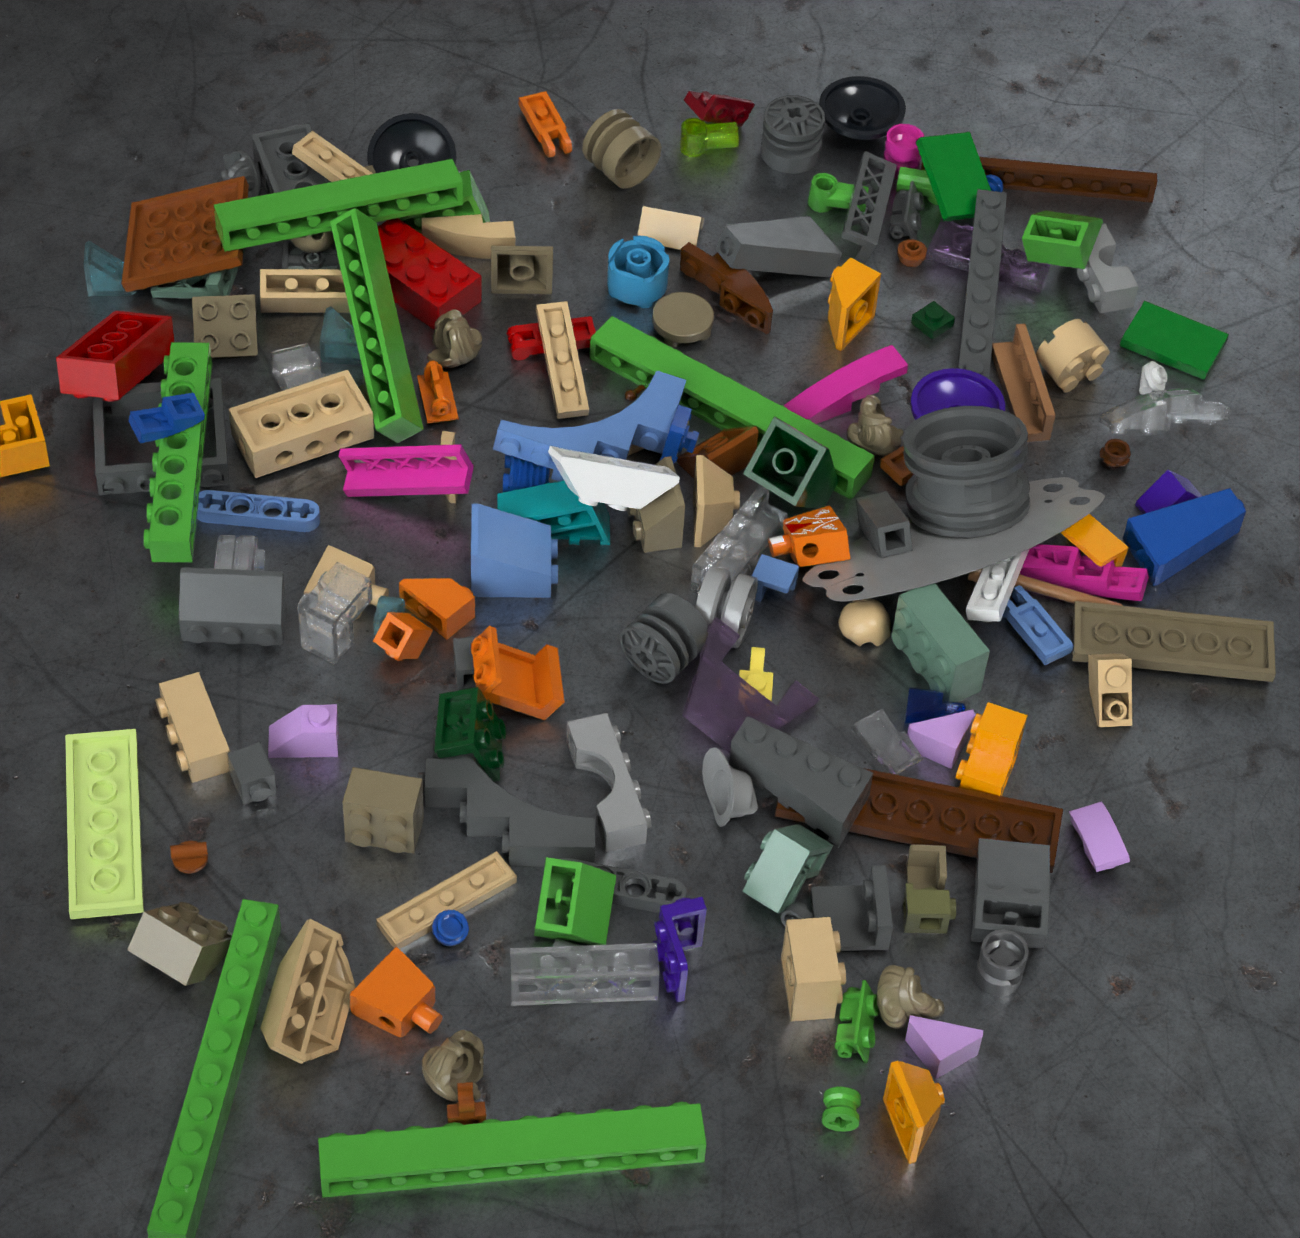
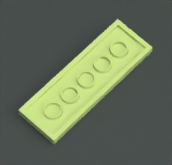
[65,729,144,919]

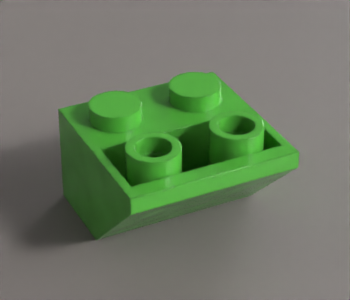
[1022,210,1103,269]
[534,857,616,947]

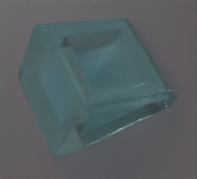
[373,596,405,638]

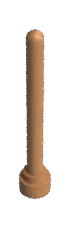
[968,568,1123,606]

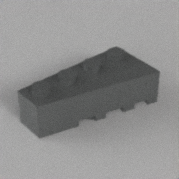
[729,716,873,848]

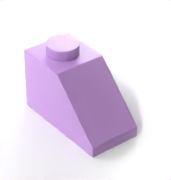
[268,704,339,758]

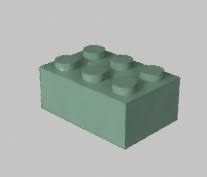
[891,583,990,707]

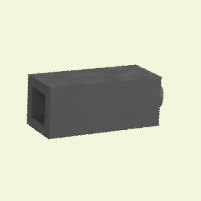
[856,491,913,558]

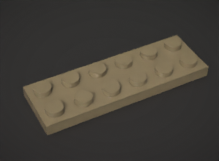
[1072,601,1276,682]

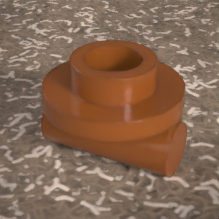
[170,841,208,874]

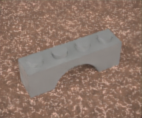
[567,713,652,852]

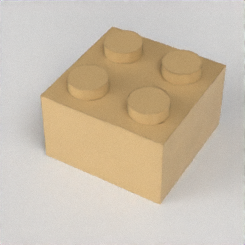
[781,917,846,1022]

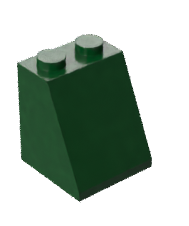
[743,417,839,509]

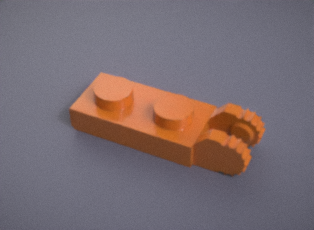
[518,91,572,158]

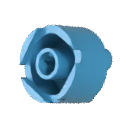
[607,236,669,308]

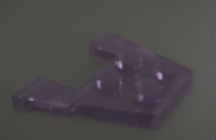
[682,617,820,753]

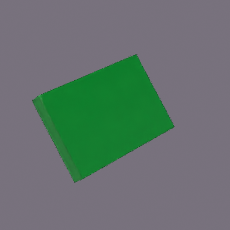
[916,132,991,221]
[1120,301,1229,380]

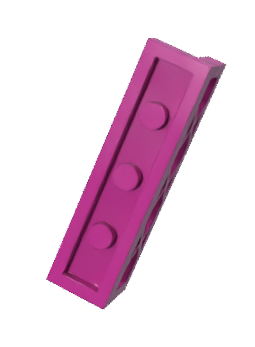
[338,444,474,497]

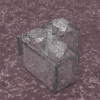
[297,562,372,665]

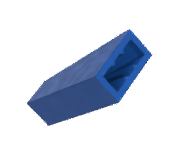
[1123,488,1246,586]

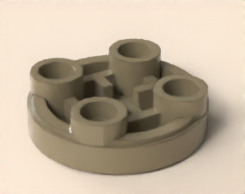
[652,292,714,347]

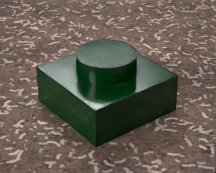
[911,301,955,340]

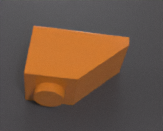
[399,578,475,640]

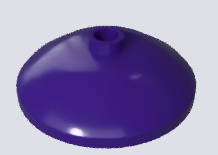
[910,368,1006,420]

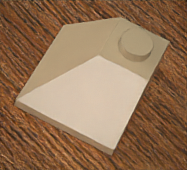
[693,455,740,547]

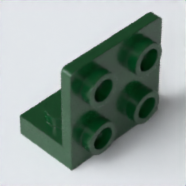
[434,687,506,782]

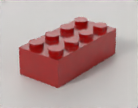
[378,218,482,330]
[56,311,174,402]

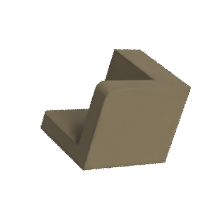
[905,844,947,890]

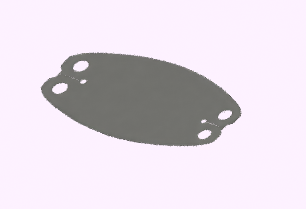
[802,477,1105,602]

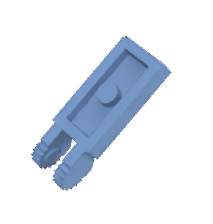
[1003,585,1074,665]

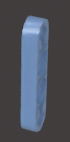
[197,490,320,532]

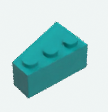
[497,480,610,545]

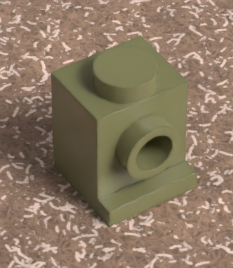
[902,883,956,934]

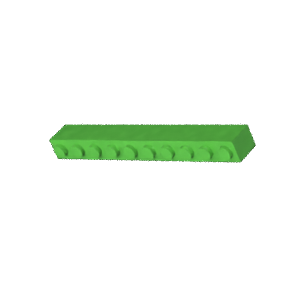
[590,316,875,500]
[147,899,281,1238]
[318,1102,706,1198]

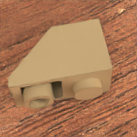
[1088,653,1132,727]

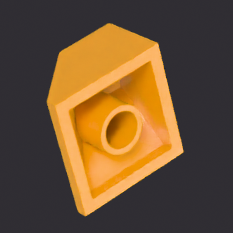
[883,1060,945,1164]

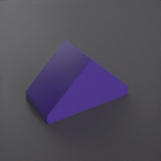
[1135,469,1202,514]

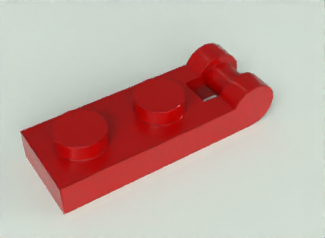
[507,316,596,360]

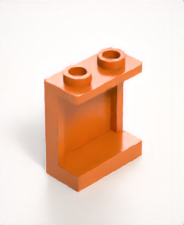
[471,626,565,720]

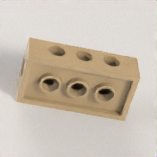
[229,369,374,478]

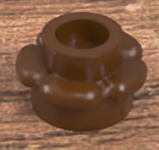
[1100,439,1131,468]

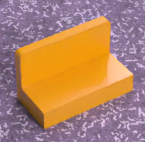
[1060,514,1129,567]

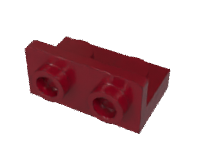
[684,91,755,127]

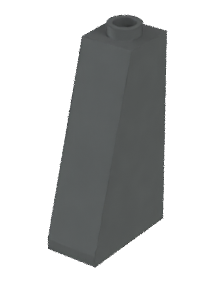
[715,216,842,277]

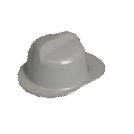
[702,747,758,826]

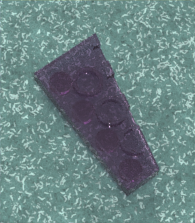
[926,218,1050,293]

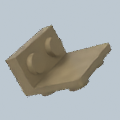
[192,294,258,359]

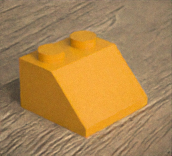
[827,257,881,351]

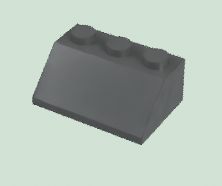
[179,567,287,646]

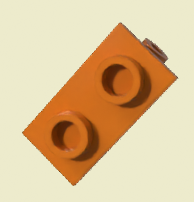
[417,361,459,424]

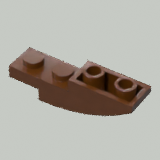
[680,242,773,334]

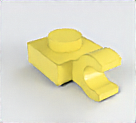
[737,647,773,708]

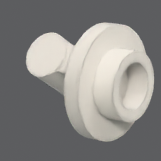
[1139,361,1167,395]

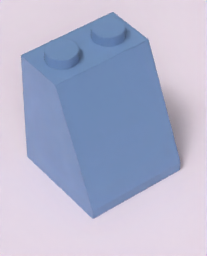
[471,504,558,598]

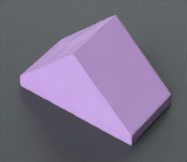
[905,709,975,769]
[905,1015,984,1079]

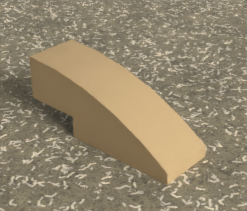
[421,214,515,259]

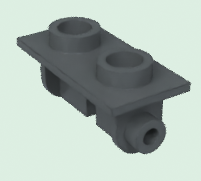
[889,181,925,240]

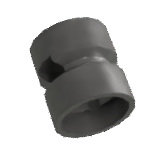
[975,929,1029,997]

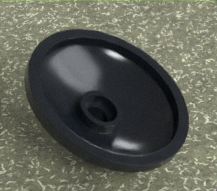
[819,76,906,140]
[367,113,457,173]

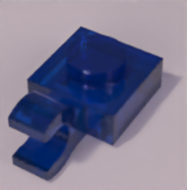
[905,687,966,723]

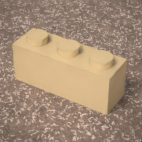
[260,269,350,313]
[155,672,230,783]

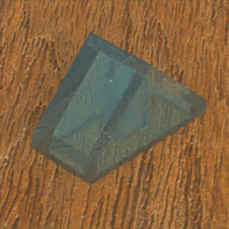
[83,241,136,296]
[320,306,361,365]

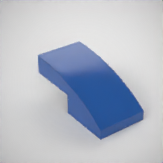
[129,393,205,443]

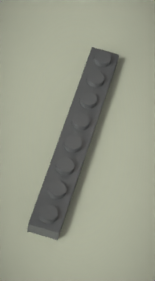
[958,189,1007,379]

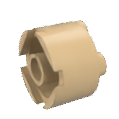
[1036,319,1110,393]

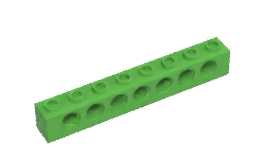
[144,342,212,563]

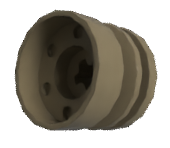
[582,109,662,189]

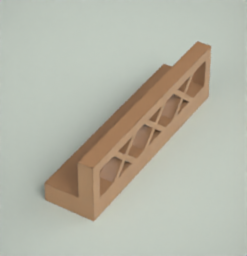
[991,324,1056,442]

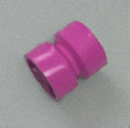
[883,124,924,179]

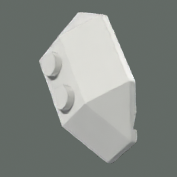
[548,446,680,511]

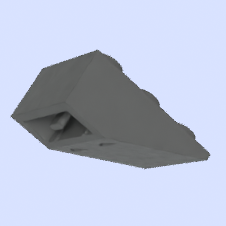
[971,838,1050,949]

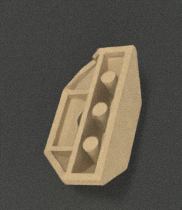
[260,919,355,1064]

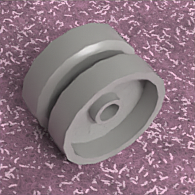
[695,565,758,649]

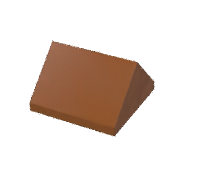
[677,426,759,478]

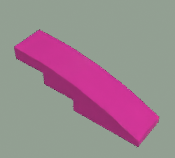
[783,345,908,424]
[1020,544,1149,601]

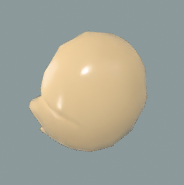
[838,598,892,647]

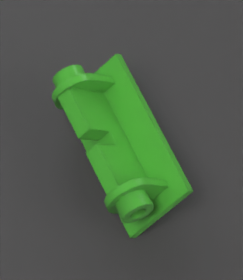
[835,980,879,1063]

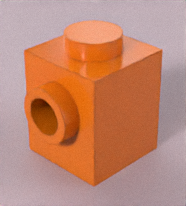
[373,612,433,661]

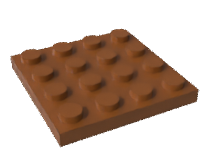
[121,176,249,292]

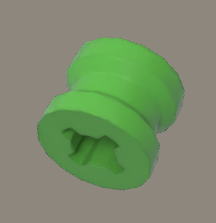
[822,1087,861,1132]

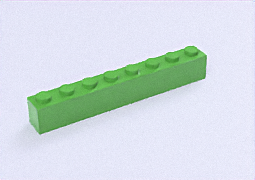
[214,159,463,252]
[330,208,424,443]

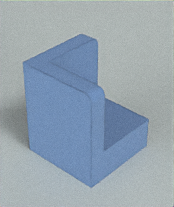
[752,554,799,602]

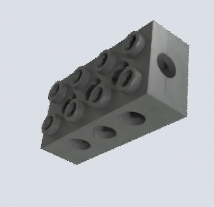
[252,123,331,194]

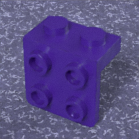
[653,897,707,1002]

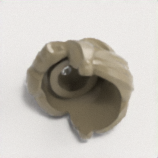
[427,309,482,369]
[846,395,904,456]
[877,965,945,1029]
[422,1030,485,1102]

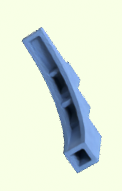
[493,370,686,481]

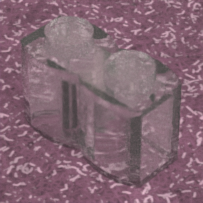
[271,343,328,391]

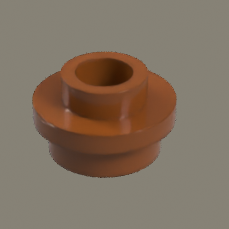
[897,239,927,267]

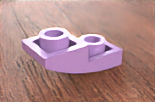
[1069,801,1130,872]

